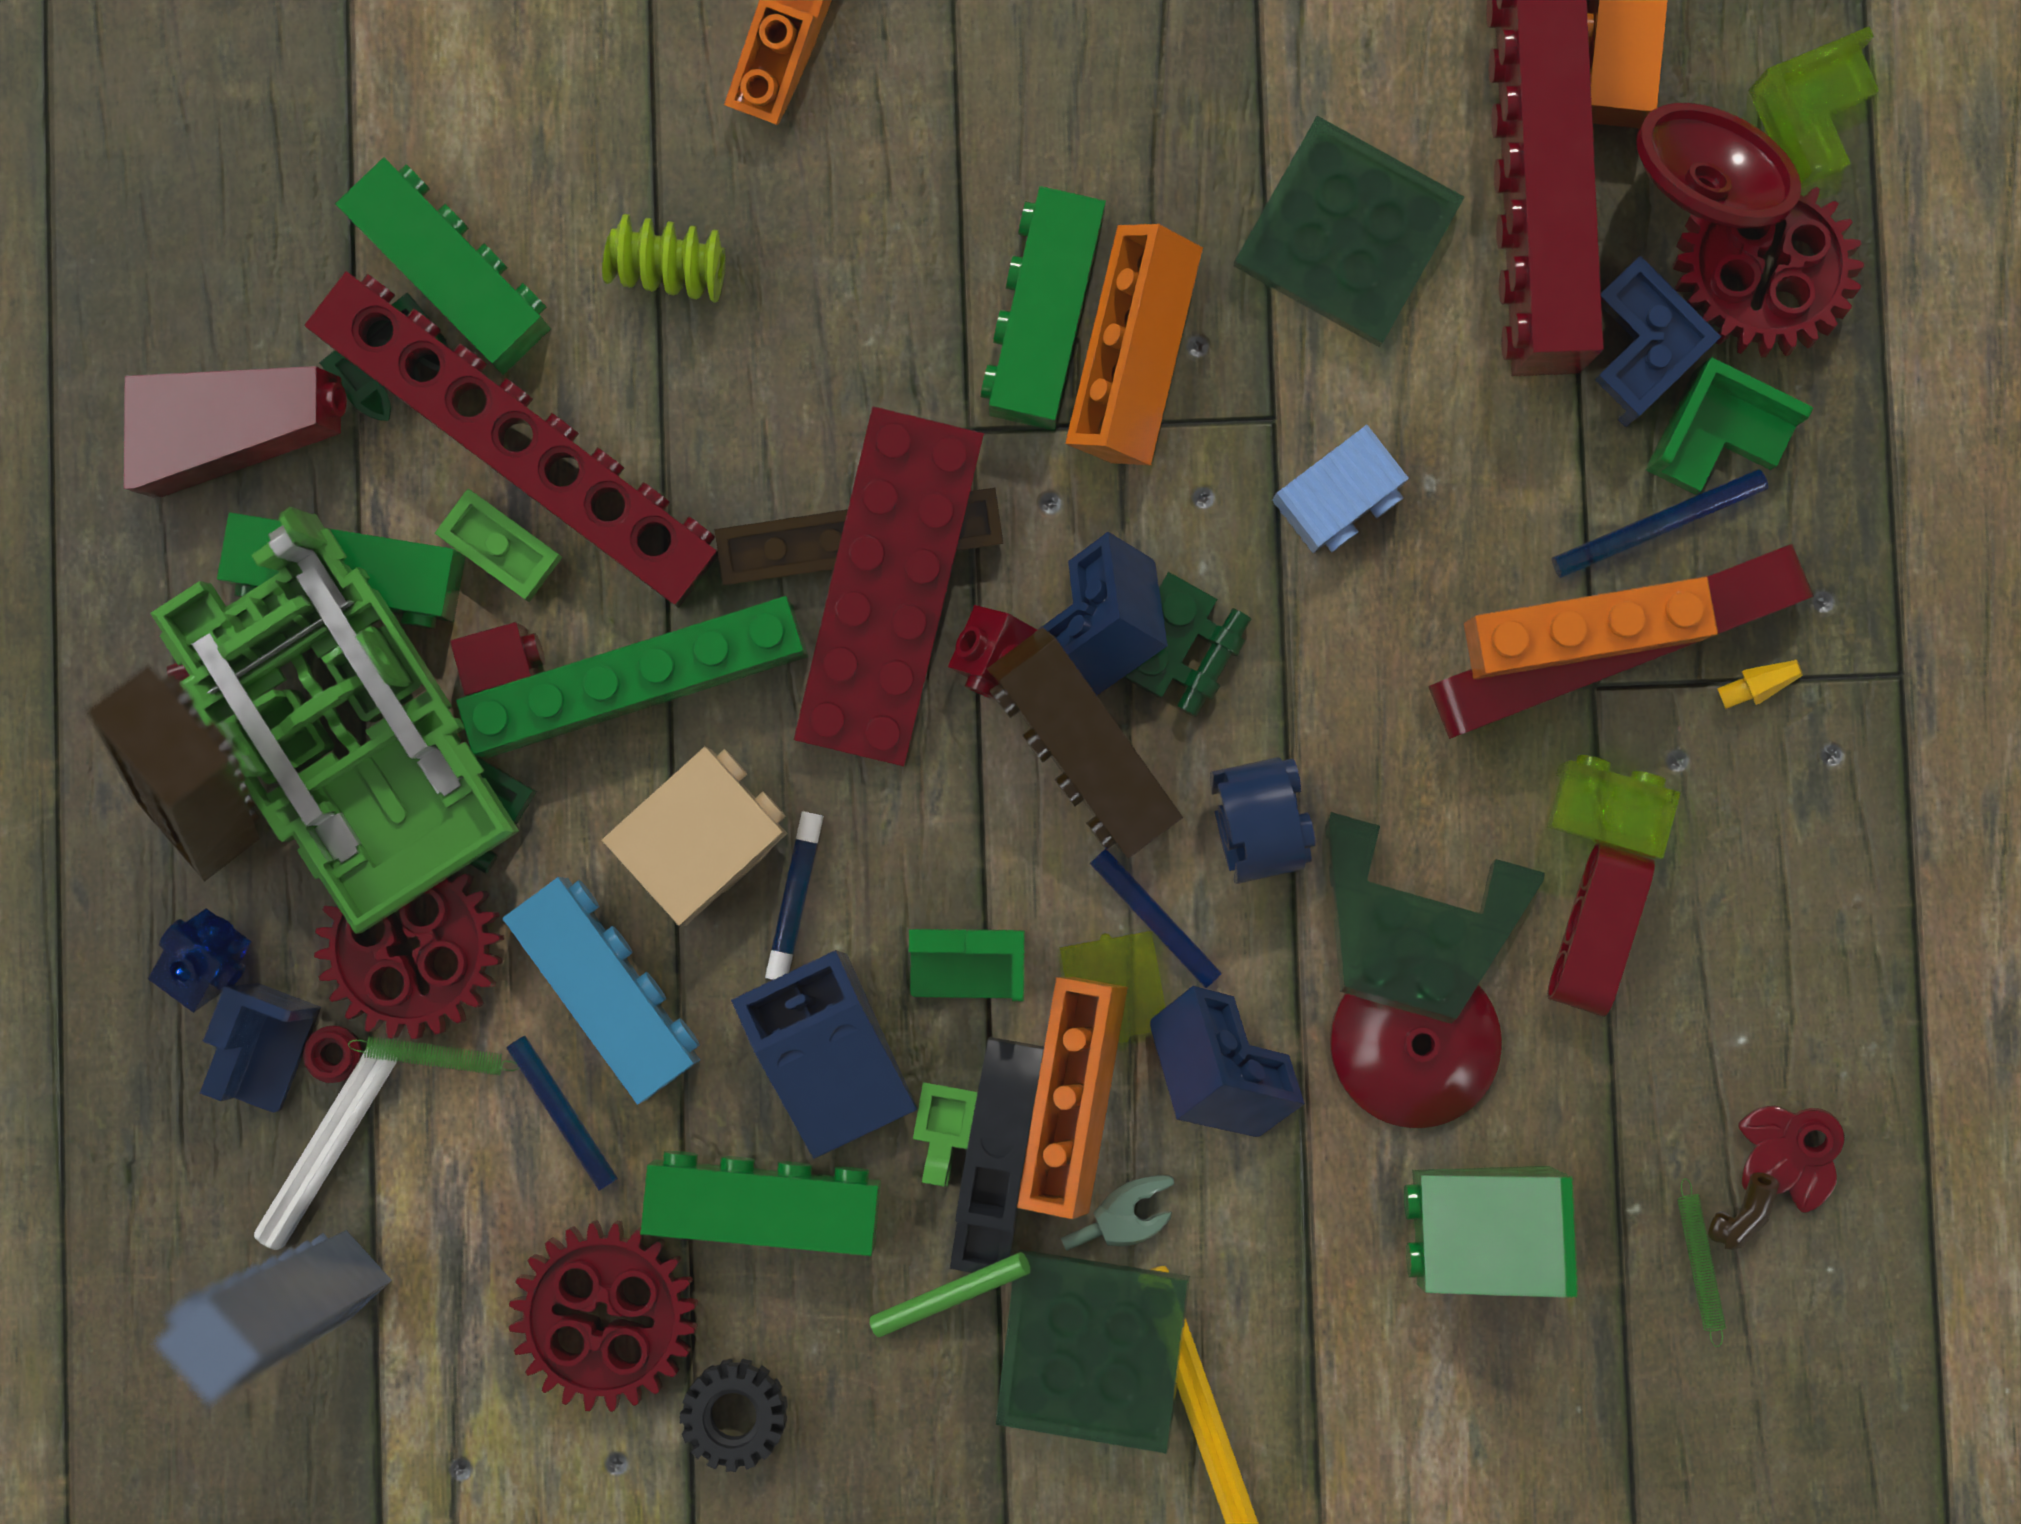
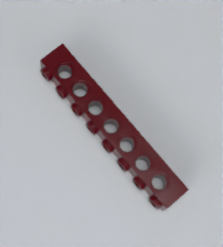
[304,271,718,608]

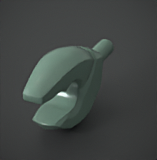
[1061,1175,1174,1251]

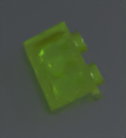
[1547,754,1681,860]

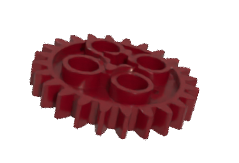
[1673,187,1864,358]
[314,873,504,1039]
[508,1220,698,1412]

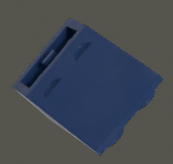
[731,950,918,1159]

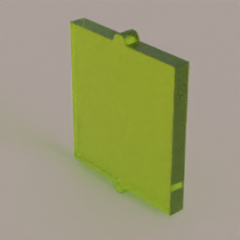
[1059,931,1166,1043]

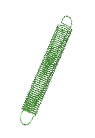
[348,1036,519,1076]
[1677,1178,1727,1347]

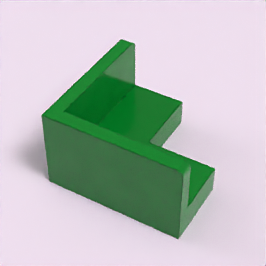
[1645,357,1813,495]
[909,929,1024,1002]

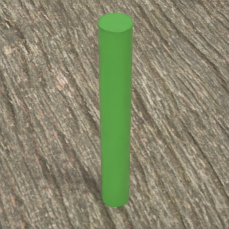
[870,1252,1030,1338]

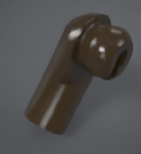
[1708,1172,1779,1250]

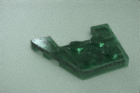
[1325,812,1545,1024]

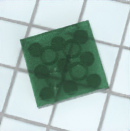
[1233,115,1465,347]
[996,1249,1190,1454]

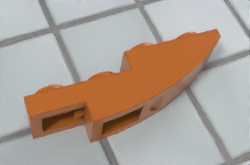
[724,0,832,125]

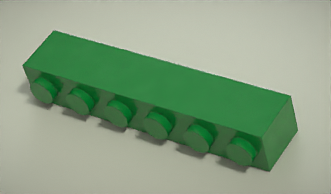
[456,596,809,758]

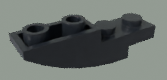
[950,1037,1044,1273]

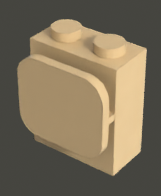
[602,746,788,926]

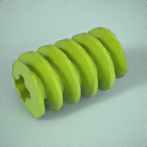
[602,213,726,303]

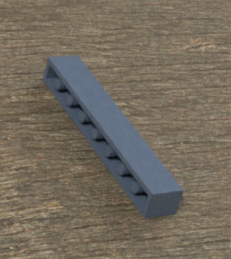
[154,1230,392,1405]

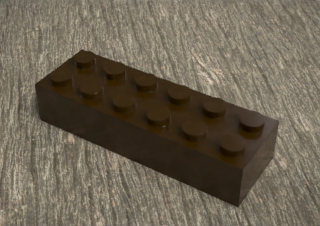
[85,665,259,882]

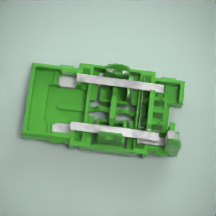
[150,507,519,934]

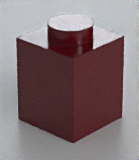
[450,622,545,696]

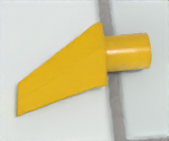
[1717,660,1803,709]

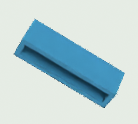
[502,877,700,1105]

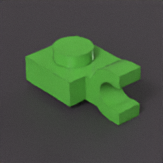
[913,1082,978,1187]

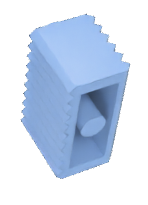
[1273,425,1409,553]

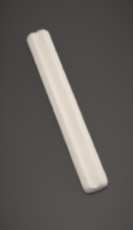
[254,1047,397,1250]

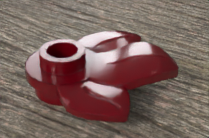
[1738,1105,1845,1213]

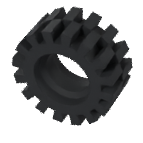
[680,1359,788,1472]

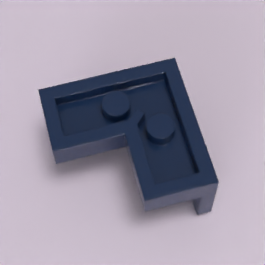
[1594,255,1721,427]
[1038,532,1168,696]
[200,983,321,1113]
[1150,986,1305,1137]

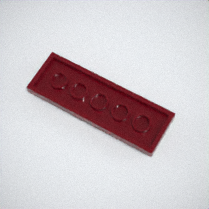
[793,406,984,767]

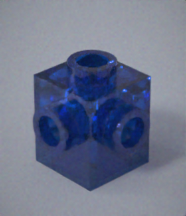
[148,908,252,1013]

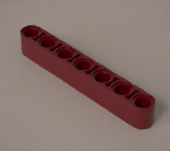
[1428,544,1814,739]

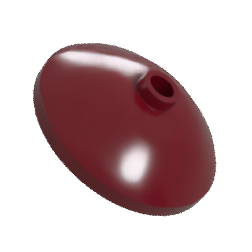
[1637,103,1801,228]
[1330,957,1502,1128]

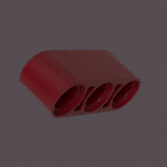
[1548,841,1655,1017]

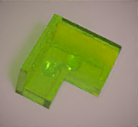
[1748,26,1879,187]

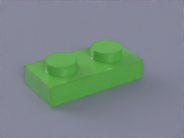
[434,488,562,602]

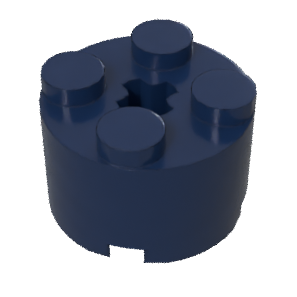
[1210,757,1316,884]

